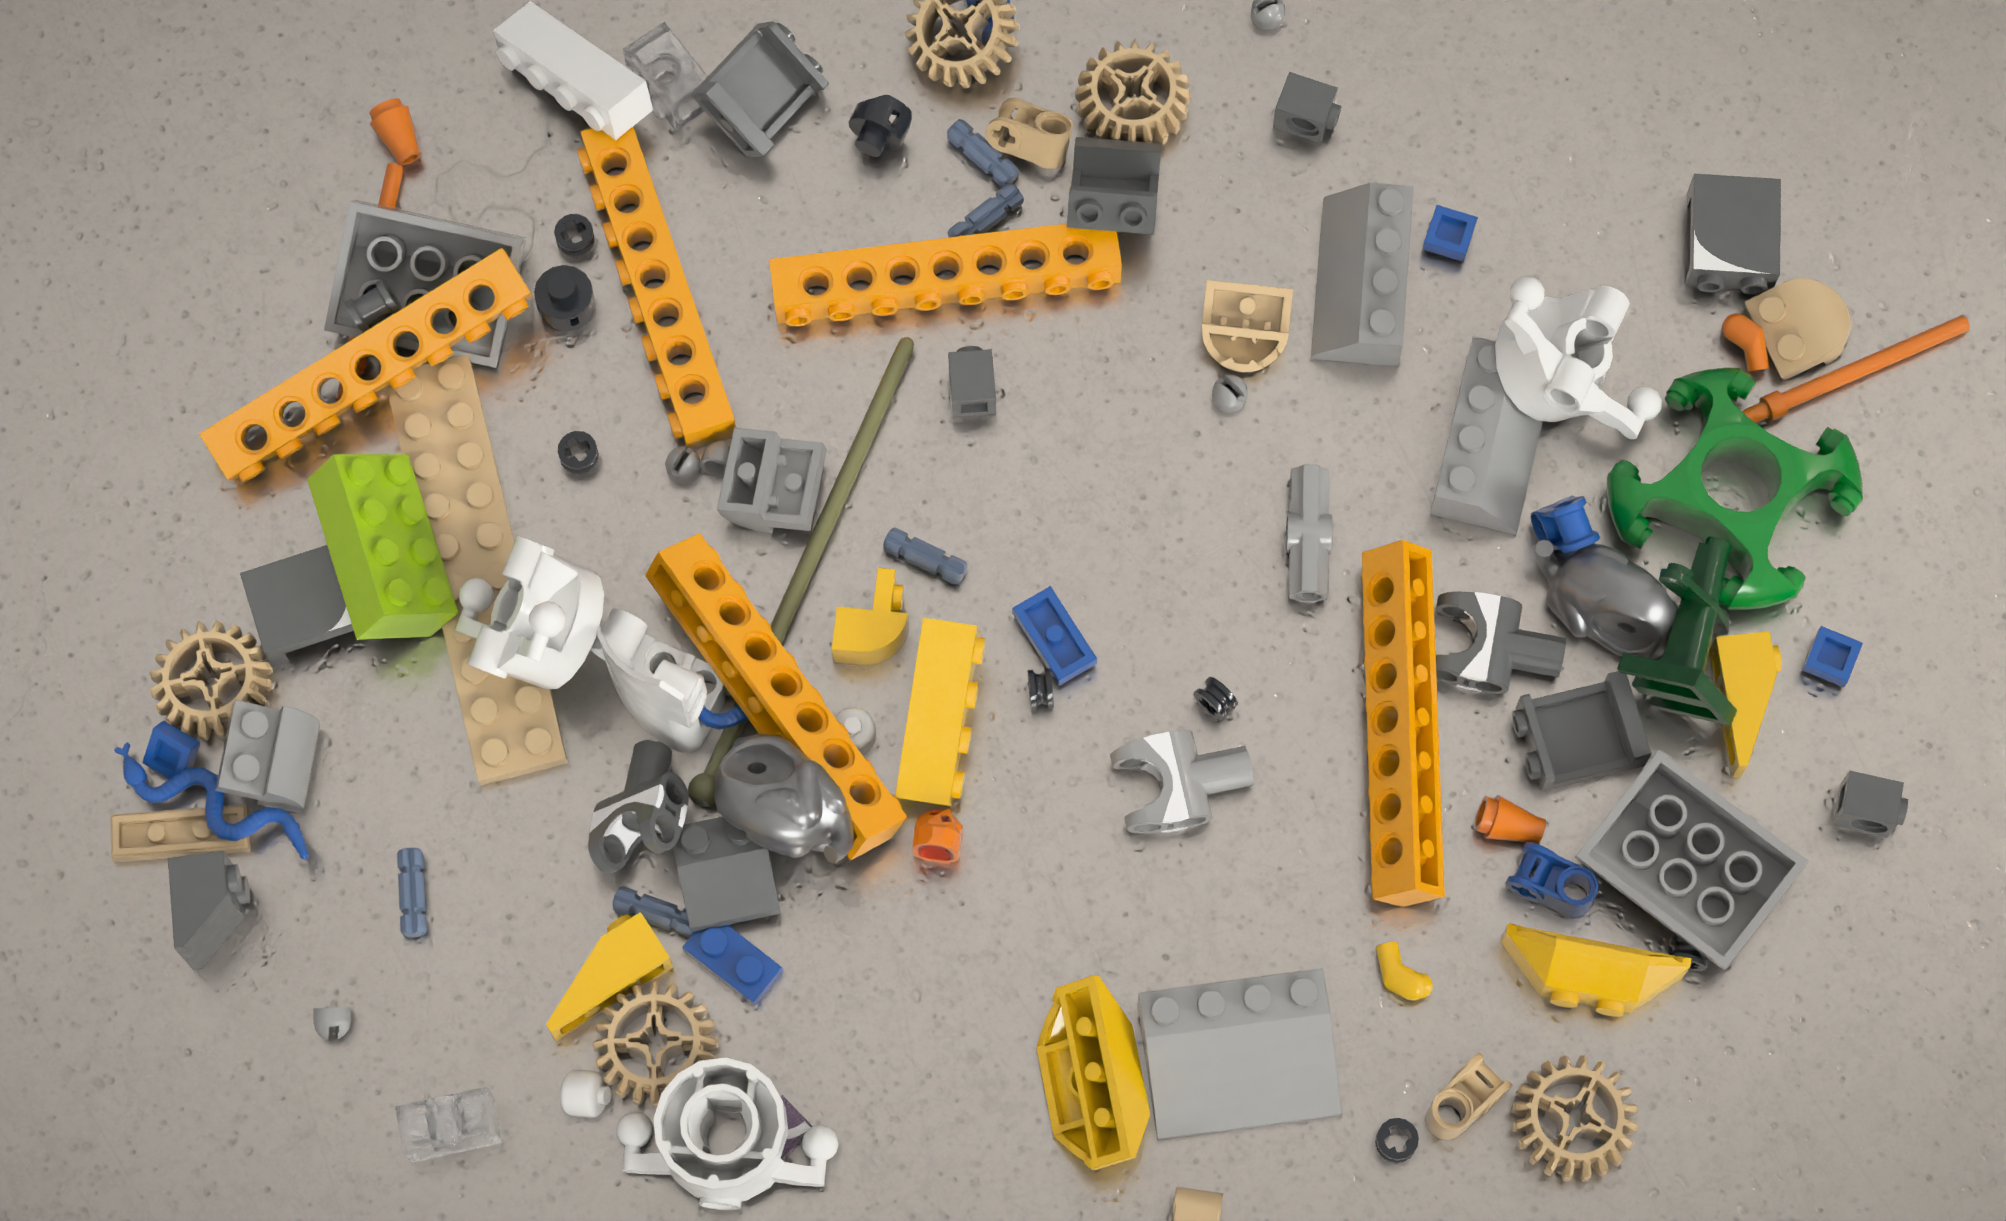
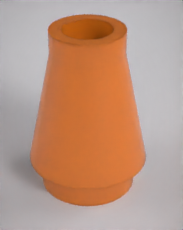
[369,98,422,166]
[1475,795,1546,844]

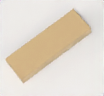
[110,804,251,863]

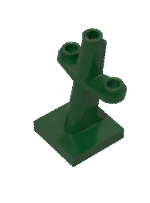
[1617,536,1737,726]

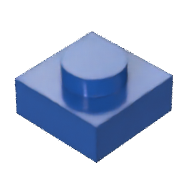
[1422,205,1478,262]
[1802,626,1863,687]
[142,721,201,779]

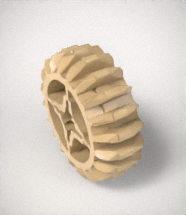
[904,0,1020,88]
[1075,39,1191,145]
[150,620,273,742]
[592,981,719,1108]
[1511,1055,1639,1182]

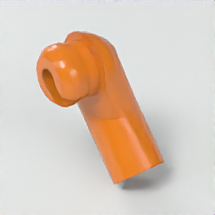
[1722,313,1769,371]

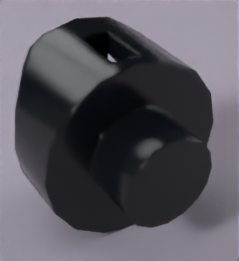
[848,94,912,157]
[534,265,595,332]

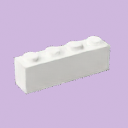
[493,1,653,140]

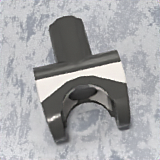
[1436,591,1566,694]
[588,740,689,874]

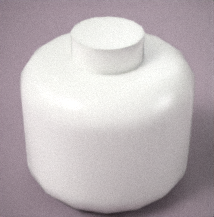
[835,708,876,754]
[560,1069,611,1118]

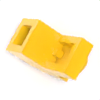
[832,568,909,666]

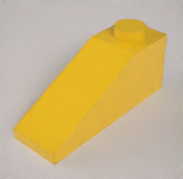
[1709,631,1782,779]
[546,912,674,1042]

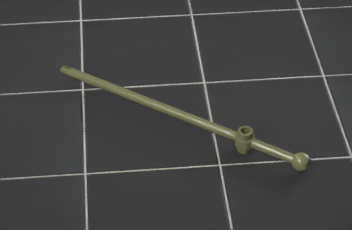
[688,337,914,808]

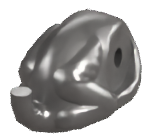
[1534,540,1679,659]
[714,734,854,863]

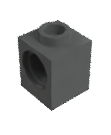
[1273,72,1342,143]
[948,346,996,417]
[1833,771,1908,838]

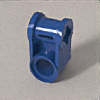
[1530,495,1600,553]
[1505,842,1598,918]

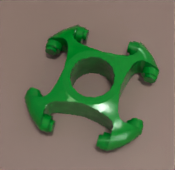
[1607,368,1863,610]

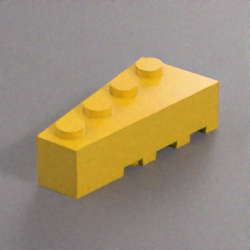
[895,617,986,807]

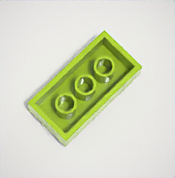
[307,454,459,640]

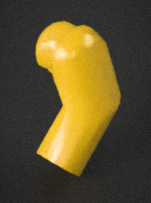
[1376,942,1433,1001]

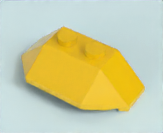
[1501,923,1691,1017]
[1036,975,1151,1170]

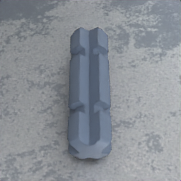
[947,119,1019,187]
[947,184,1024,237]
[883,528,967,585]
[397,848,427,938]
[612,886,694,938]

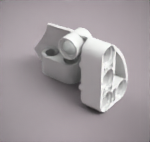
[591,608,726,753]

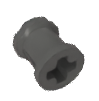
[344,279,403,333]

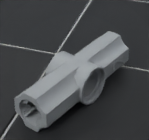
[1285,464,1333,603]

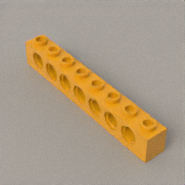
[576,127,736,450]
[769,223,1122,326]
[199,248,533,483]
[645,533,907,860]
[1361,540,1445,907]

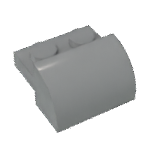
[717,428,827,533]
[215,700,320,814]

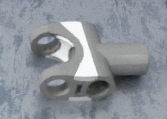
[1110,730,1254,833]

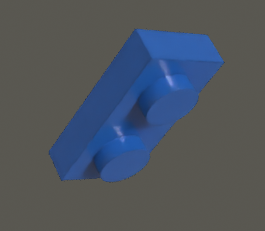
[1012,586,1097,686]
[682,925,783,1007]

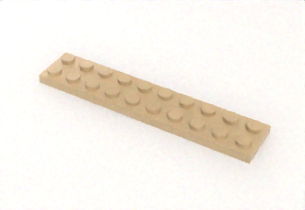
[386,355,568,786]

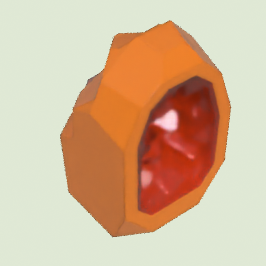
[912,808,963,863]

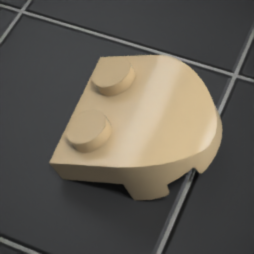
[1744,278,1852,381]
[1201,280,1294,372]

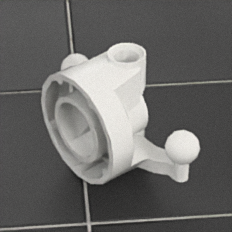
[1495,276,1662,439]
[454,536,604,689]
[616,1057,839,1210]

